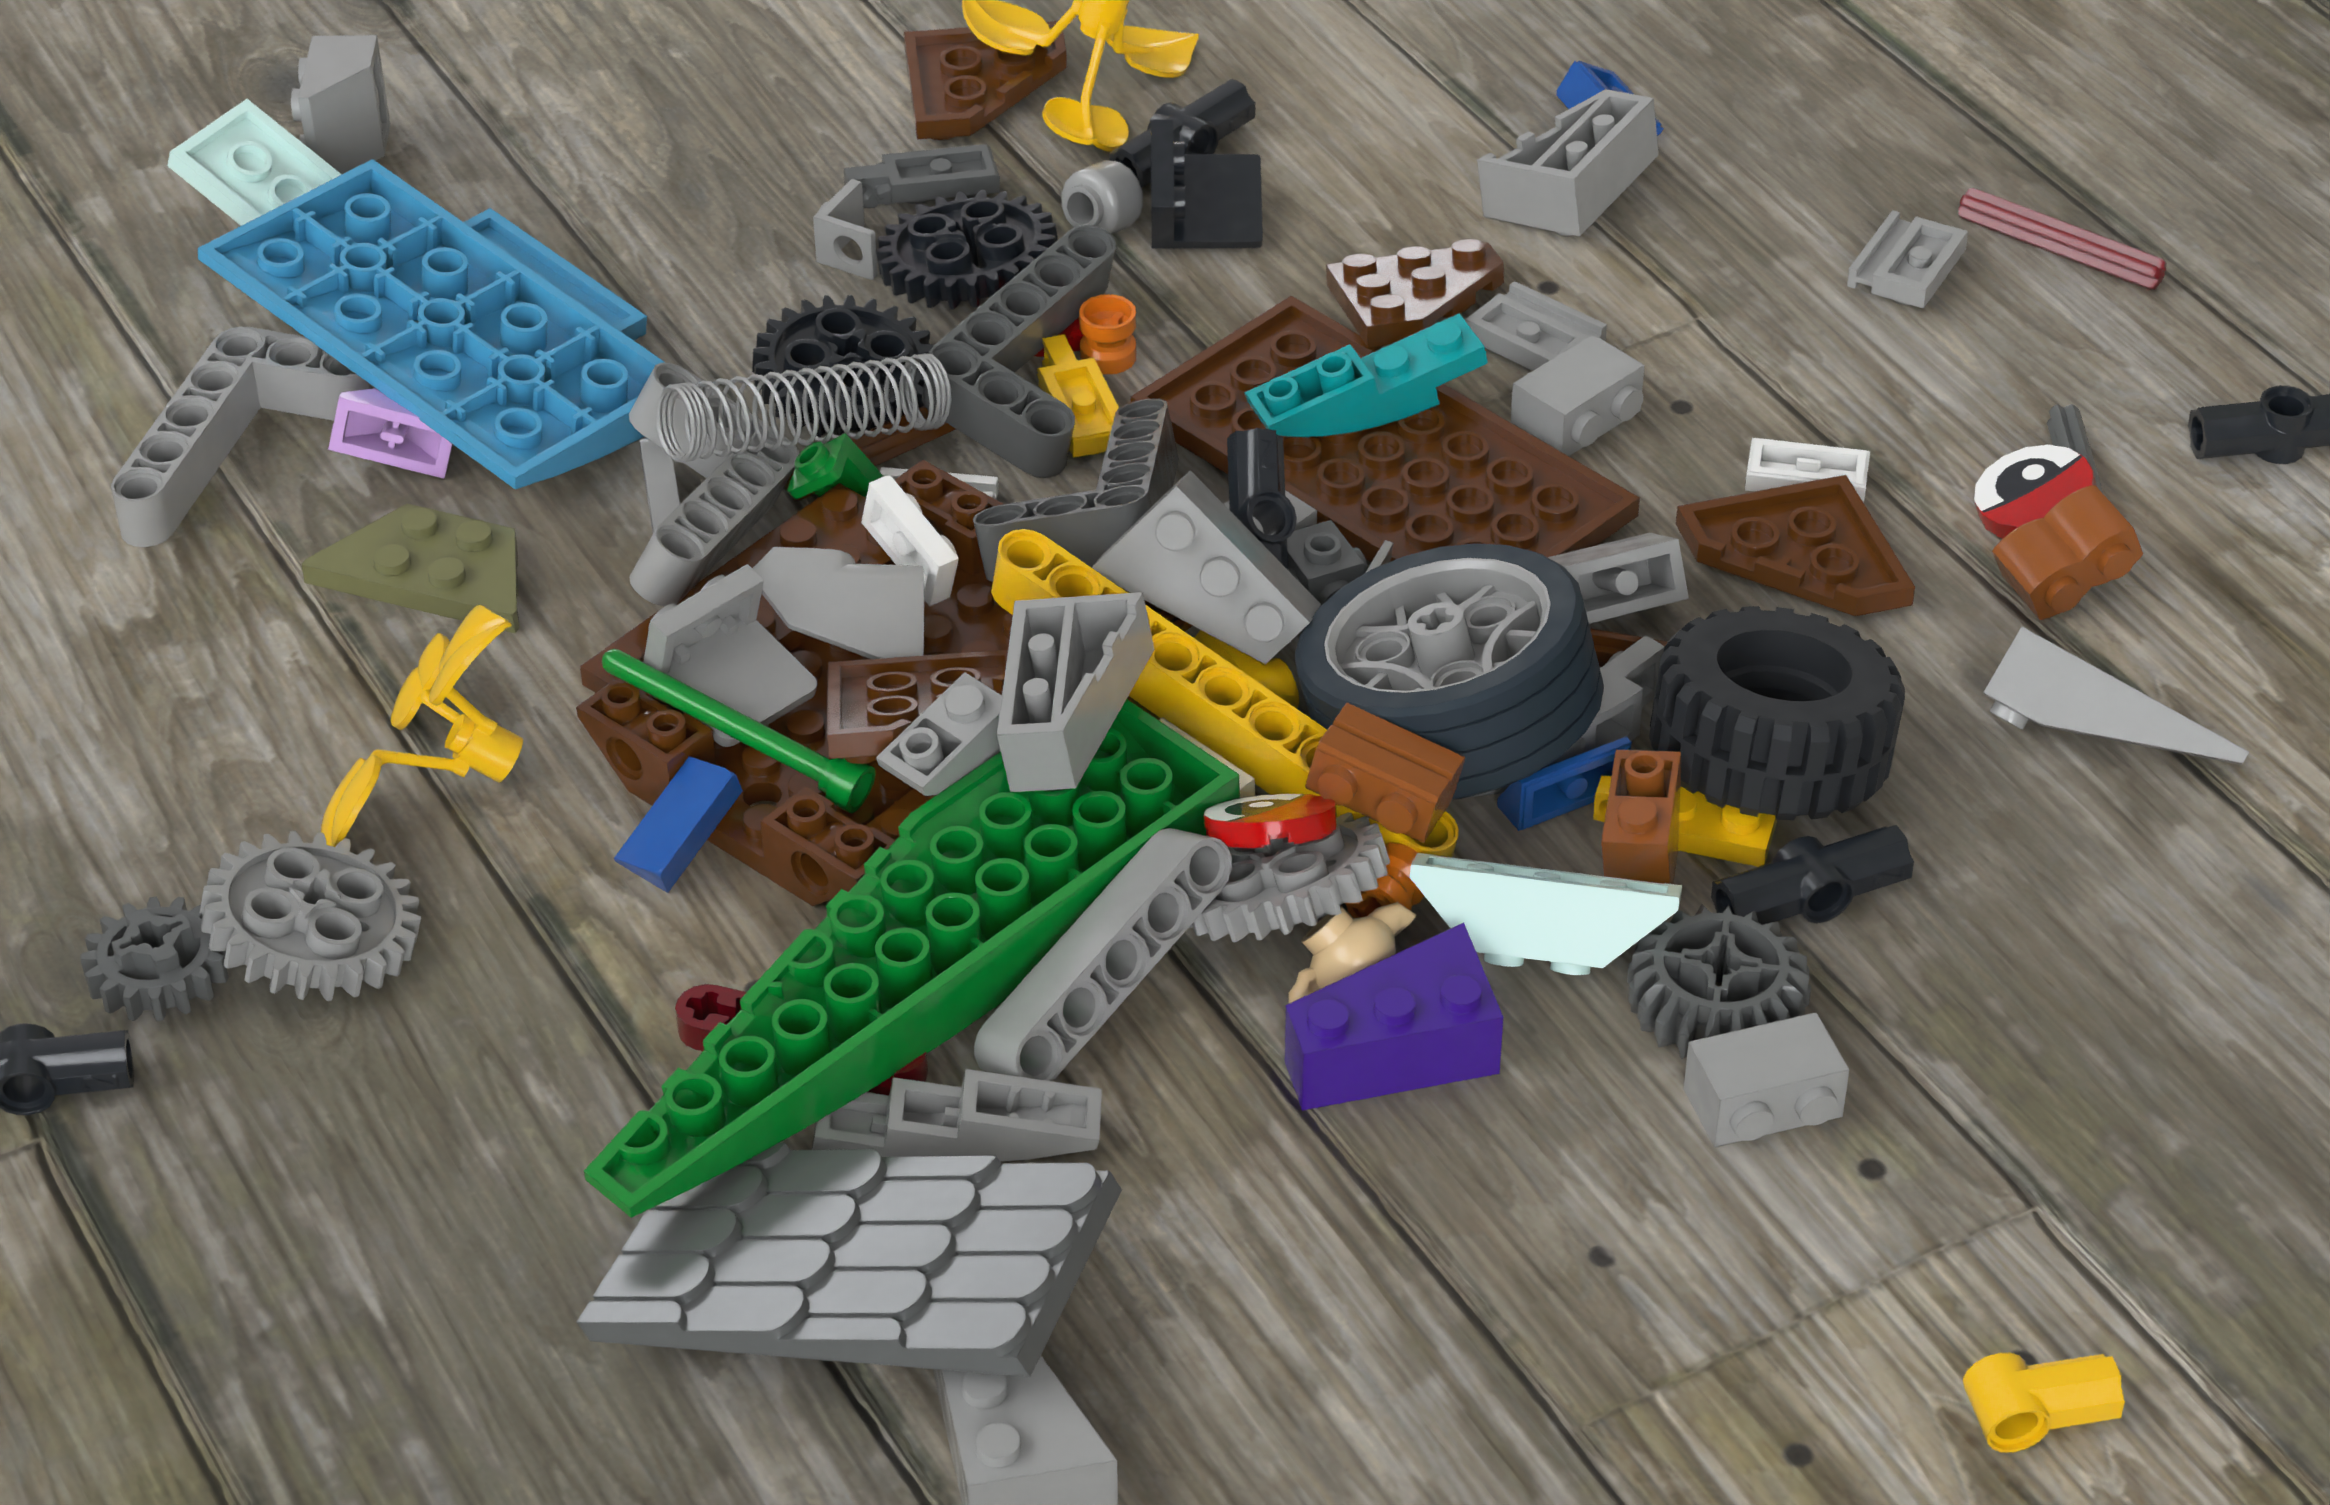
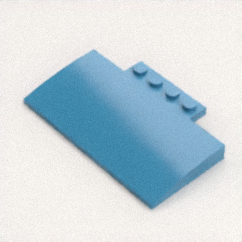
[198,159,666,489]

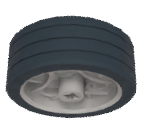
[1295,544,1604,800]

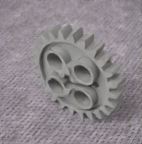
[1189,813,1390,942]
[200,831,421,1001]

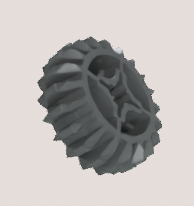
[1627,904,1811,1059]

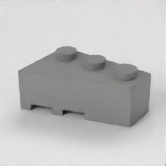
[1477,89,1659,236]
[1091,470,1321,664]
[997,592,1154,792]
[933,1356,1118,1505]

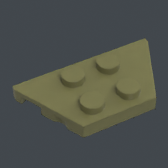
[301,503,519,633]

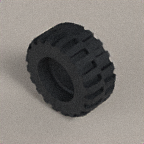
[1649,606,1905,820]

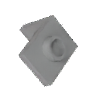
[813,179,878,280]

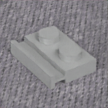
[1847,210,1968,308]
[1465,281,1607,371]

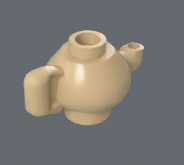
[1288,902,1416,1003]

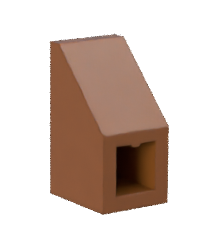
[1601,749,1681,884]

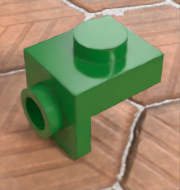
[787,433,884,499]

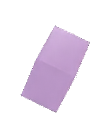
[328,388,453,479]

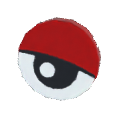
[1974,445,2097,539]
[1204,794,1337,848]

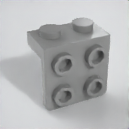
[643,564,817,747]

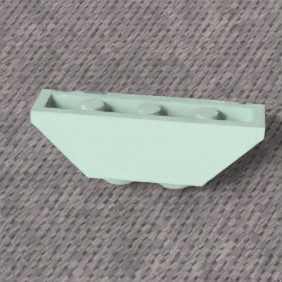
[1410,853,1682,975]

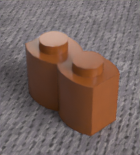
[1992,485,2143,620]

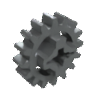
[80,896,228,1021]

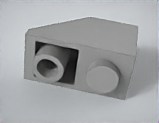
[876,672,1002,796]

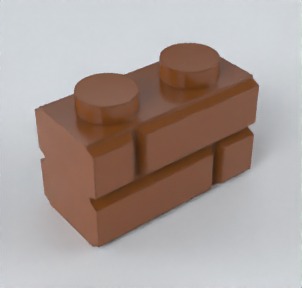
[1305,702,1465,843]

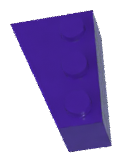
[1285,923,1504,1111]

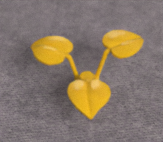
[962,0,1198,152]
[321,605,523,847]

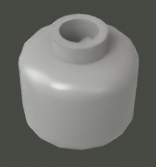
[1061,160,1143,235]

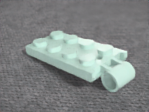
[167,99,342,226]

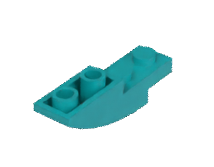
[1245,313,1488,437]

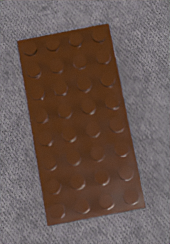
[1130,296,1640,563]

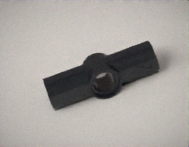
[1109,79,1255,188]
[2188,385,2330,464]
[1227,428,1297,570]
[1711,825,1914,925]
[0,1023,134,1115]

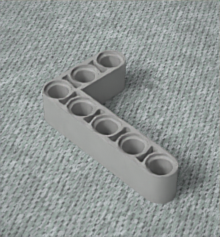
[111,326,375,547]
[629,363,800,606]

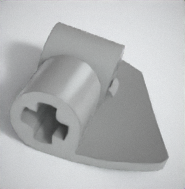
[752,547,924,659]

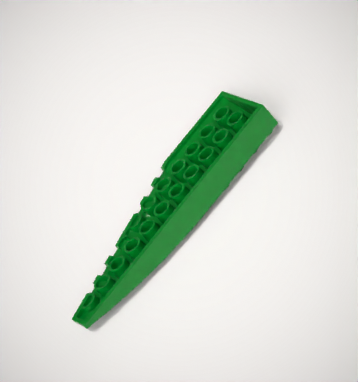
[584,699,1240,1218]

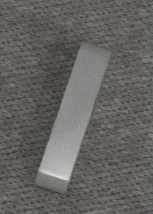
[974,828,1232,1081]

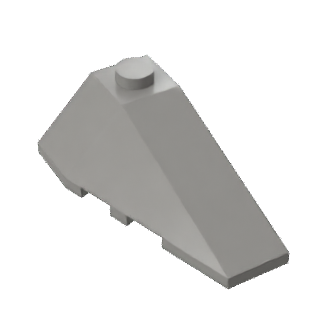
[1983,626,2249,765]

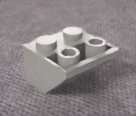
[291,35,391,174]

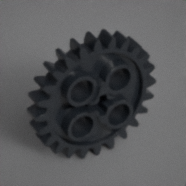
[876,190,1058,310]
[752,295,934,437]

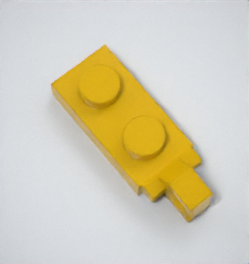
[1037,335,1119,458]
[1593,775,1777,867]

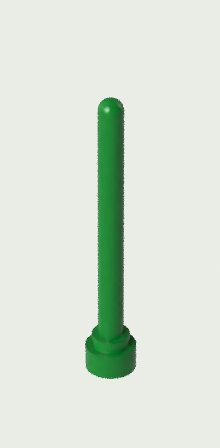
[602,649,876,813]

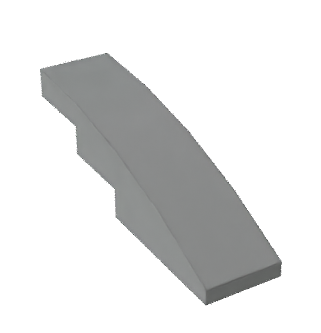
[812,1069,1102,1161]

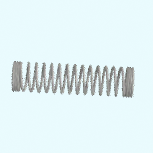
[656,353,952,463]

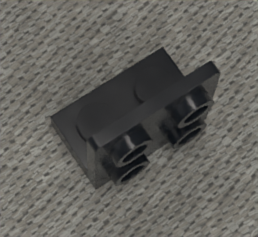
[1151,119,1263,249]

